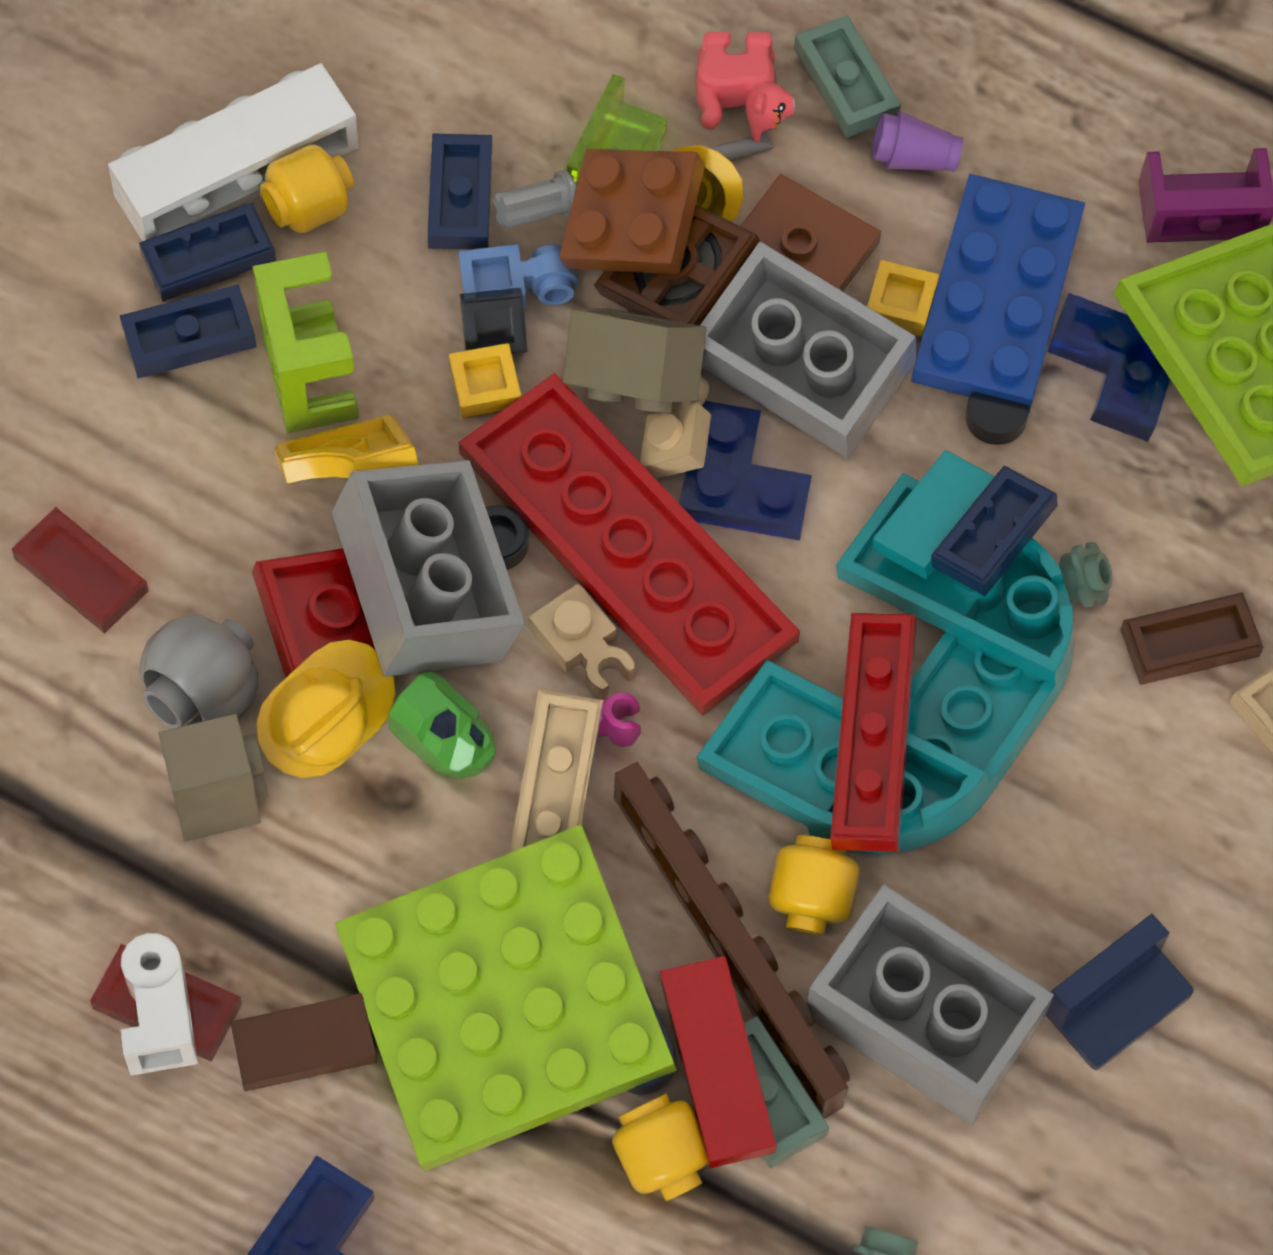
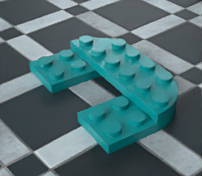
[696,473,1075,855]

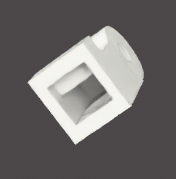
[120,933,198,1076]

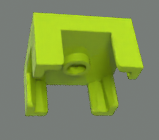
[253,251,359,433]

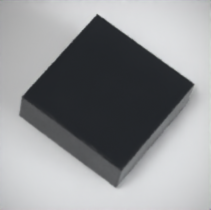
[460,287,528,354]

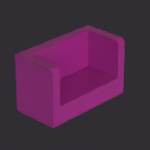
[1138,148,1273,243]

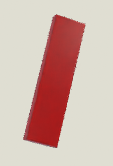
[830,613,917,852]

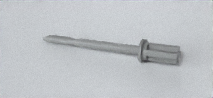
[493,133,774,228]

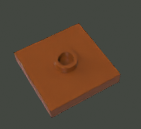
[740,173,882,292]

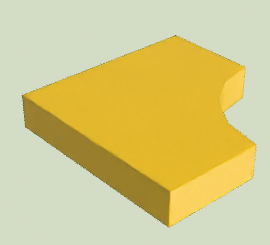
[273,414,419,483]

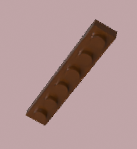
[614,761,850,1119]

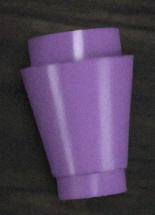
[871,110,963,172]

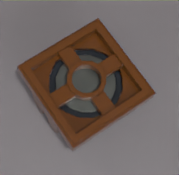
[594,205,760,326]

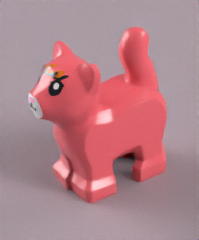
[695,32,795,142]

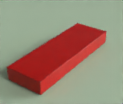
[660,956,777,1169]

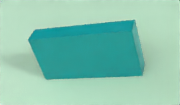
[873,450,995,579]

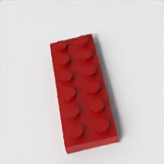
[459,373,800,716]

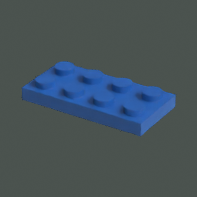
[911,173,1085,412]

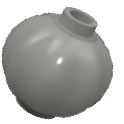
[140,615,258,728]

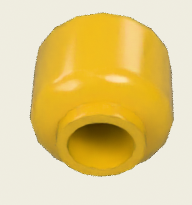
[259,144,354,234]
[768,835,860,936]
[612,1093,708,1201]

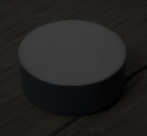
[966,391,1029,445]
[486,505,529,570]

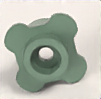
[1059,542,1112,607]

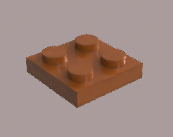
[559,149,705,274]

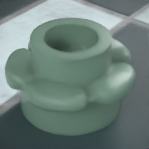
[852,1226,918,1255]

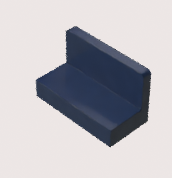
[1046,913,1194,1070]

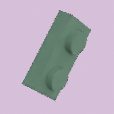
[794,15,901,138]
[744,1016,829,1169]

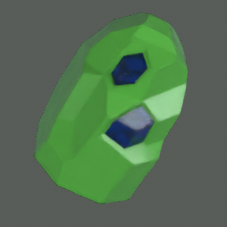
[388,670,496,779]

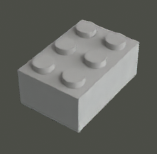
[700,241,917,459]
[332,460,525,677]
[806,884,1054,1125]

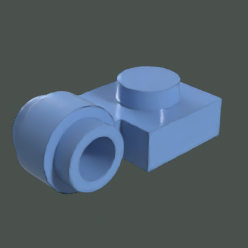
[458,244,579,308]

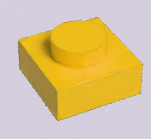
[867,260,939,337]
[448,343,521,419]

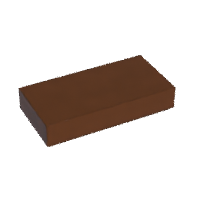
[1120,592,1264,685]
[230,993,377,1092]

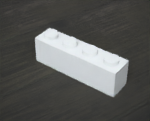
[108,63,359,241]

